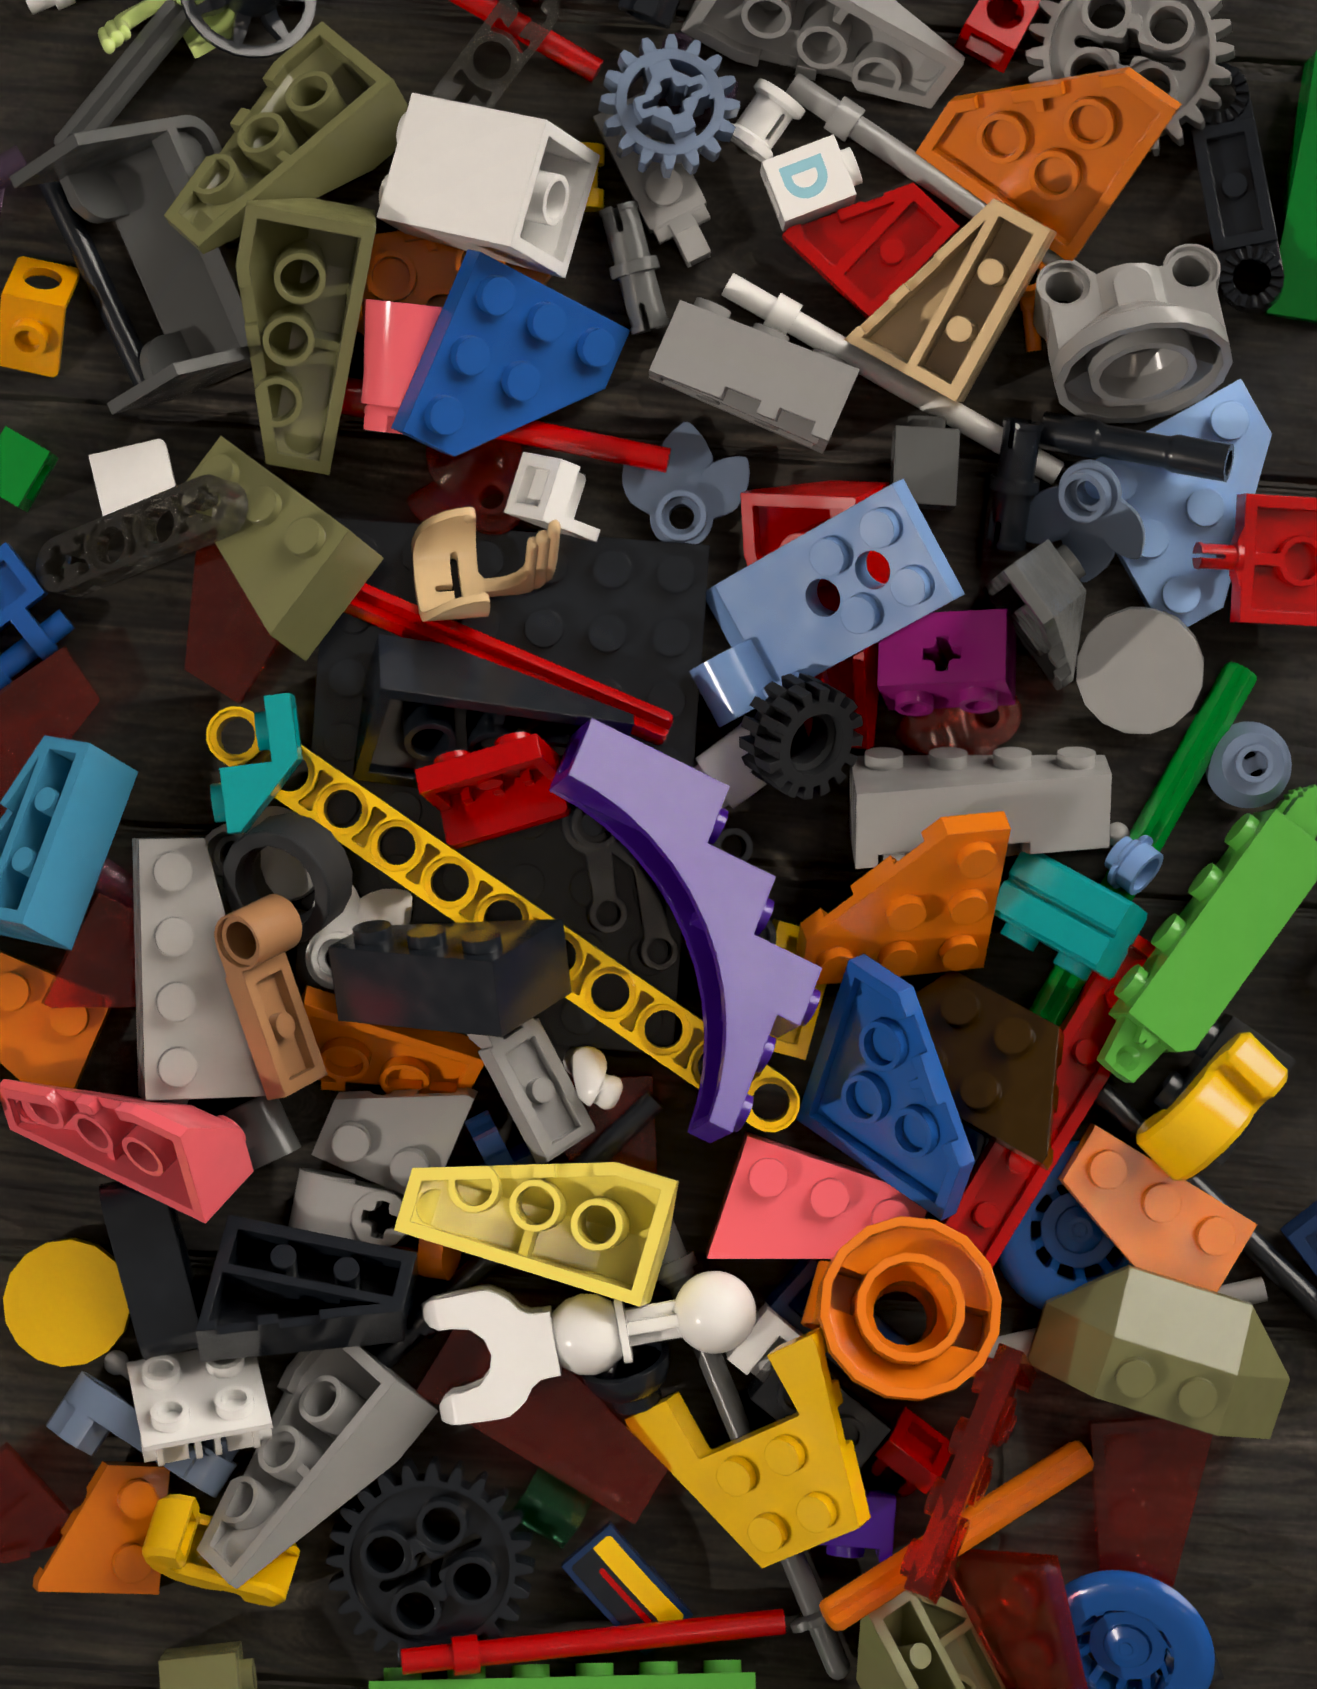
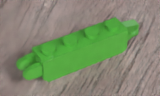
[1096,784,1317,1083]

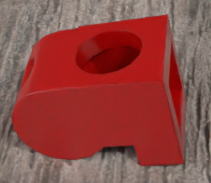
[954,0,1041,74]

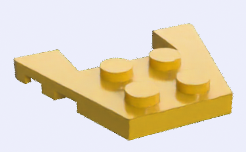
[625,1327,871,1568]

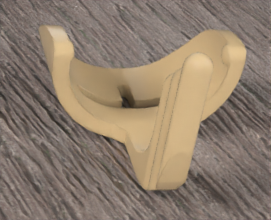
[411,507,561,622]

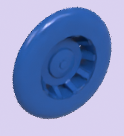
[997,1141,1132,1310]
[1038,1570,1215,1689]

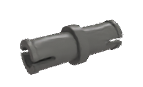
[598,200,670,335]

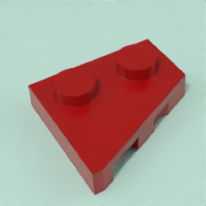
[782,182,960,319]

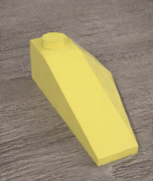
[394,1162,679,1307]

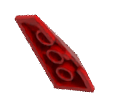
[740,480,890,749]

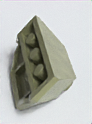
[1026,1265,1290,1439]
[856,1584,1014,1689]

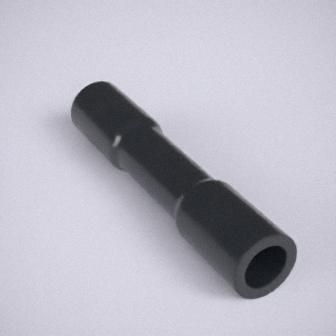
[1039,411,1234,482]

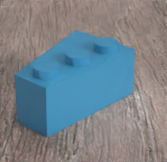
[0,735,138,950]

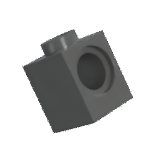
[889,415,960,512]

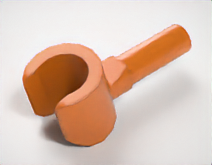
[1020,261,1045,352]

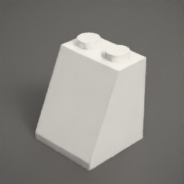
[376,93,600,278]

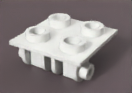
[126,1349,273,1467]

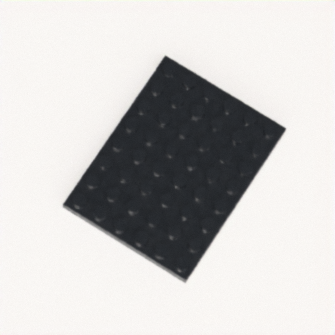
[295,518,710,1052]

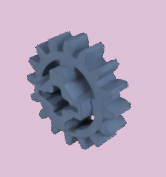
[598,34,740,178]

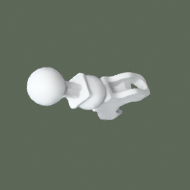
[421,1271,756,1425]

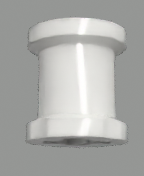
[731,78,806,162]

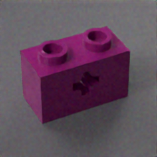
[877,609,1017,716]

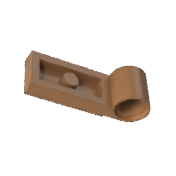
[214,894,328,1100]

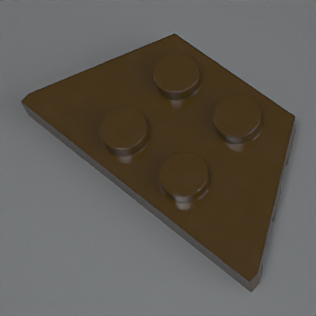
[916,970,1064,1171]

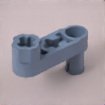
[46,1371,240,1498]

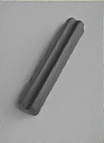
[54,0,191,145]

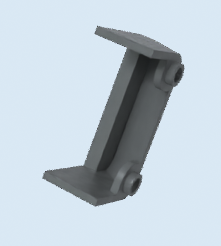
[10,115,251,415]

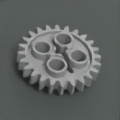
[1026,0,1235,157]

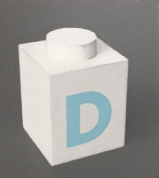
[760,134,863,232]

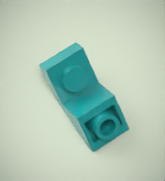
[210,693,303,834]

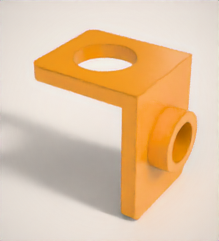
[0,256,80,377]

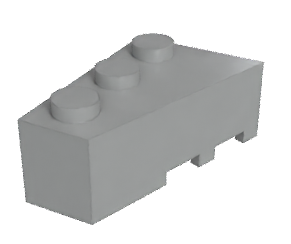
[649,297,860,454]

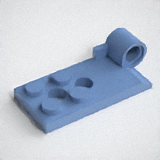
[689,479,965,728]

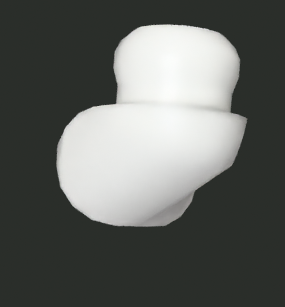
[563,1046,623,1110]

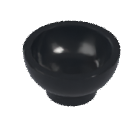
[581,1340,671,1415]

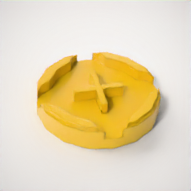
[3,1238,130,1367]

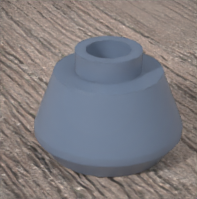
[1205,721,1292,808]

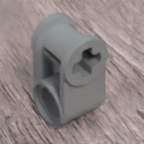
[288,1168,407,1247]

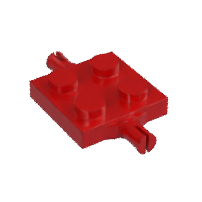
[1192,493,1317,627]

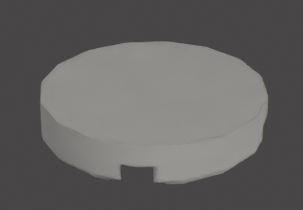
[1076,606,1204,734]

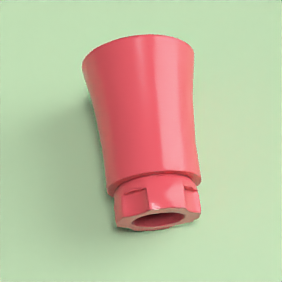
[361,299,443,434]

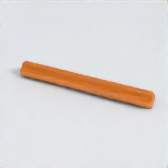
[819,1441,1094,1631]

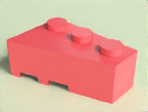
[706,1132,927,1259]

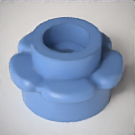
[1105,835,1163,895]

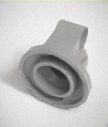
[1033,244,1233,423]

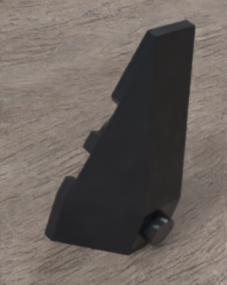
[353,634,634,788]

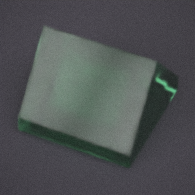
[511,1460,596,1549]

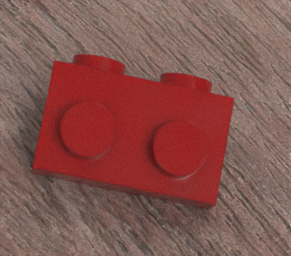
[415,732,571,849]

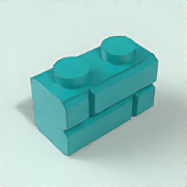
[994,851,1148,982]

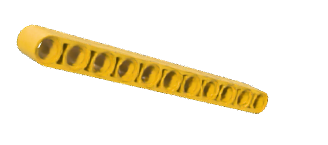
[206,706,800,1132]

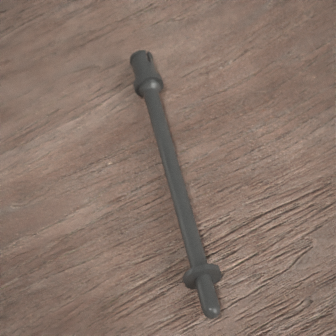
[657,1218,850,1680]

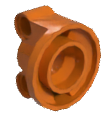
[801,1216,1002,1401]

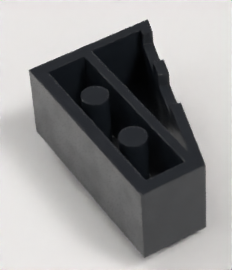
[328,919,572,1037]

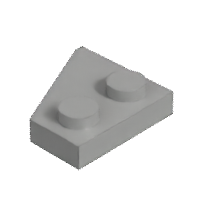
[311,1087,478,1195]

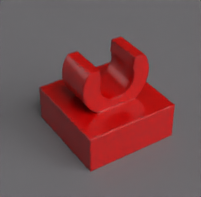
[871,1407,956,1497]

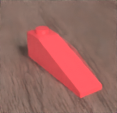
[0,1079,254,1224]

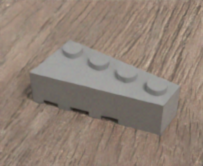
[849,747,1112,869]
[132,837,266,1101]

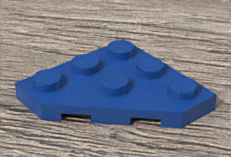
[391,249,630,457]
[796,954,975,1220]

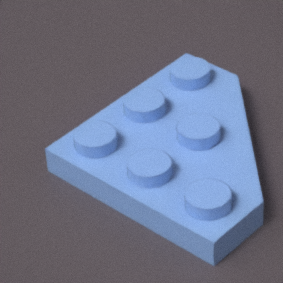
[1085,378,1272,627]

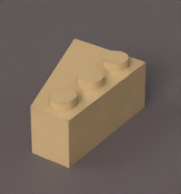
[844,198,1057,402]

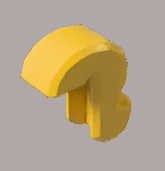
[1136,1032,1288,1181]
[142,1494,300,1607]

